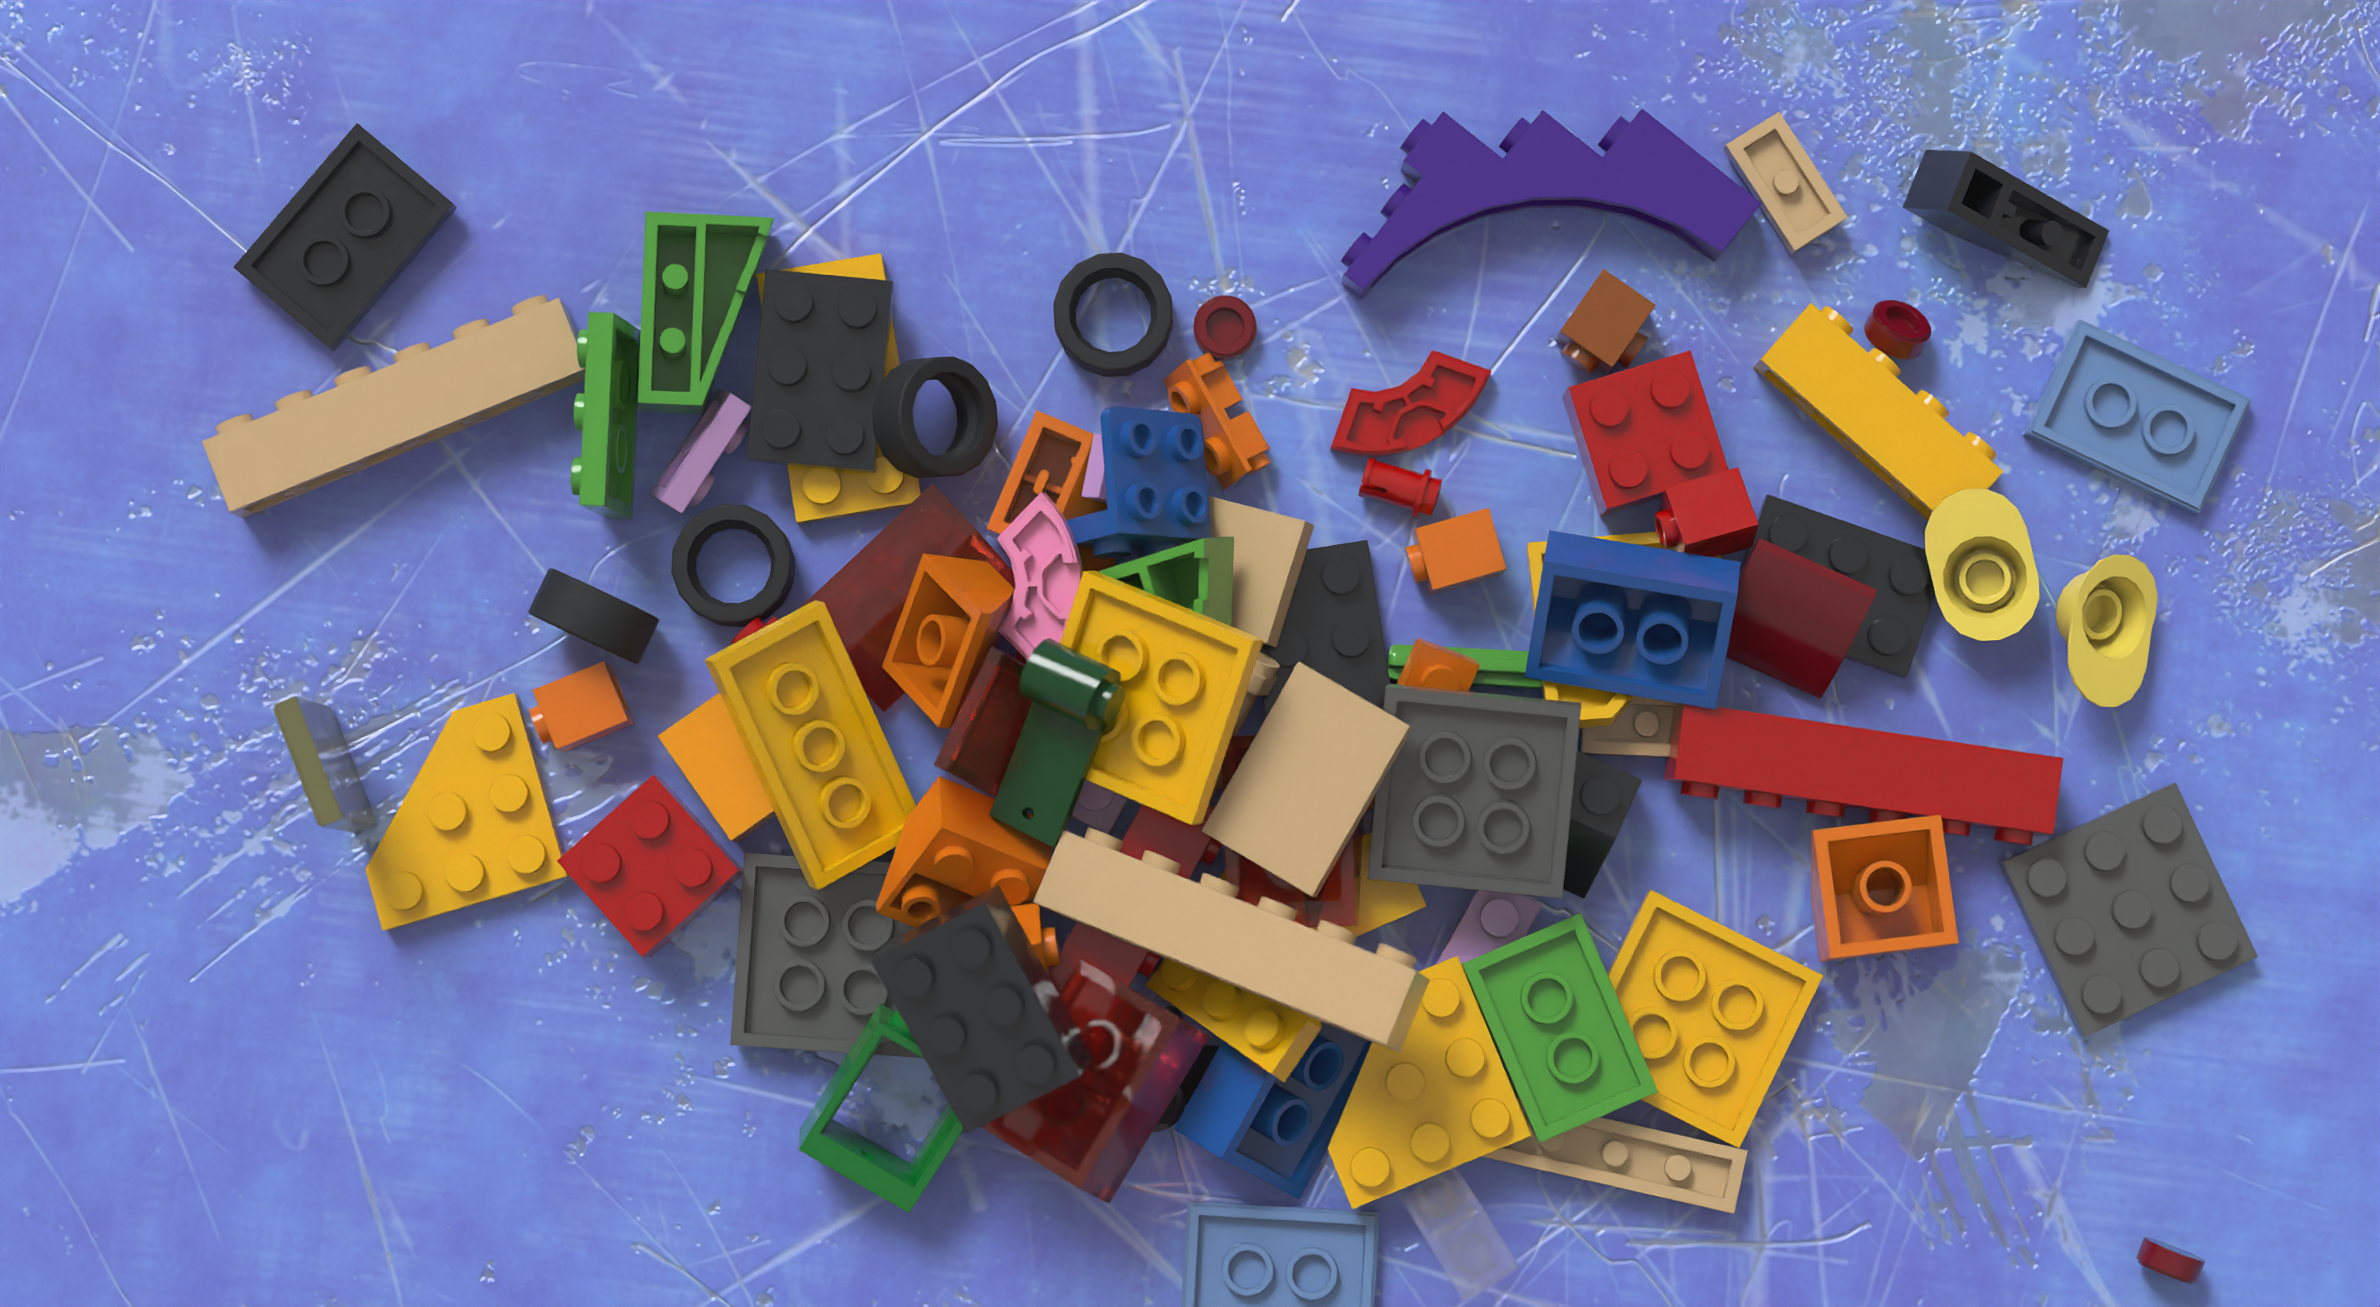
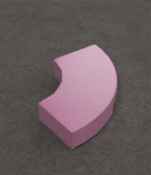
[997,492,1083,660]

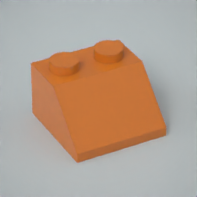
[882,553,1015,729]
[1811,815,1959,962]

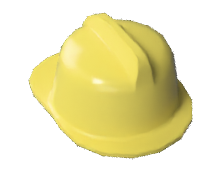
[1925,488,2039,641]
[2055,554,2158,707]

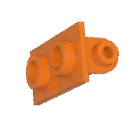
[1163,352,1271,491]

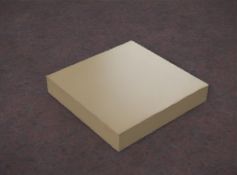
[1208,496,1314,647]

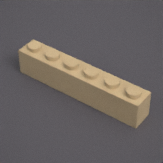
[202,295,586,518]
[1033,827,1430,1053]

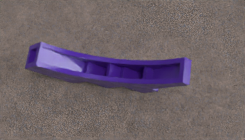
[1340,109,1761,299]

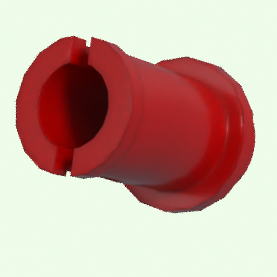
[1358,457,1443,519]

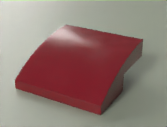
[1726,538,1877,699]

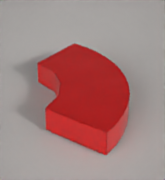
[1330,350,1492,457]

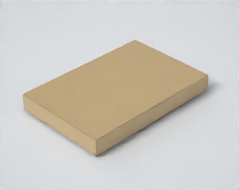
[1202,662,1413,897]

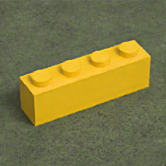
[1753,303,2004,521]

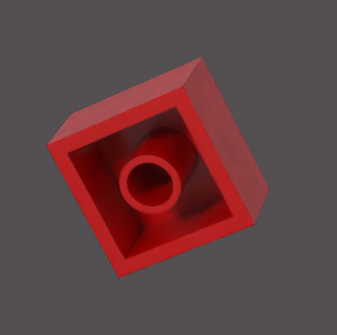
[1562,350,1729,517]
[557,775,743,957]

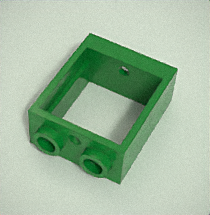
[798,1003,963,1213]

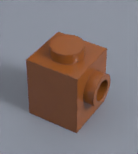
[1555,269,1656,376]

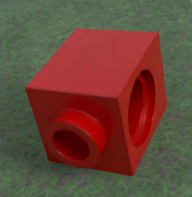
[1654,467,1759,558]

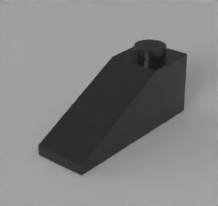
[1903,149,2110,288]

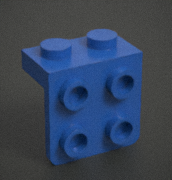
[1066,406,1212,559]

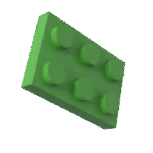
[571,312,641,519]
[1461,913,1658,1143]

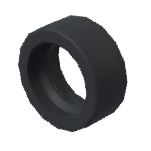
[1053,252,1173,377]
[872,356,998,478]
[671,504,795,627]
[528,568,659,664]

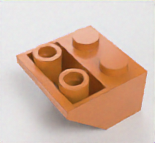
[987,410,1117,572]
[876,776,1052,928]

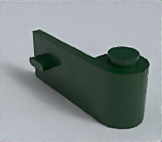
[989,638,1125,848]

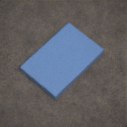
[2023,319,2252,516]
[1181,1200,1379,1307]

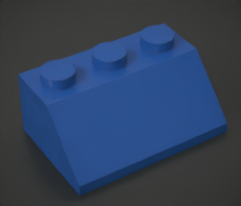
[1524,530,1741,709]
[1174,1021,1371,1199]

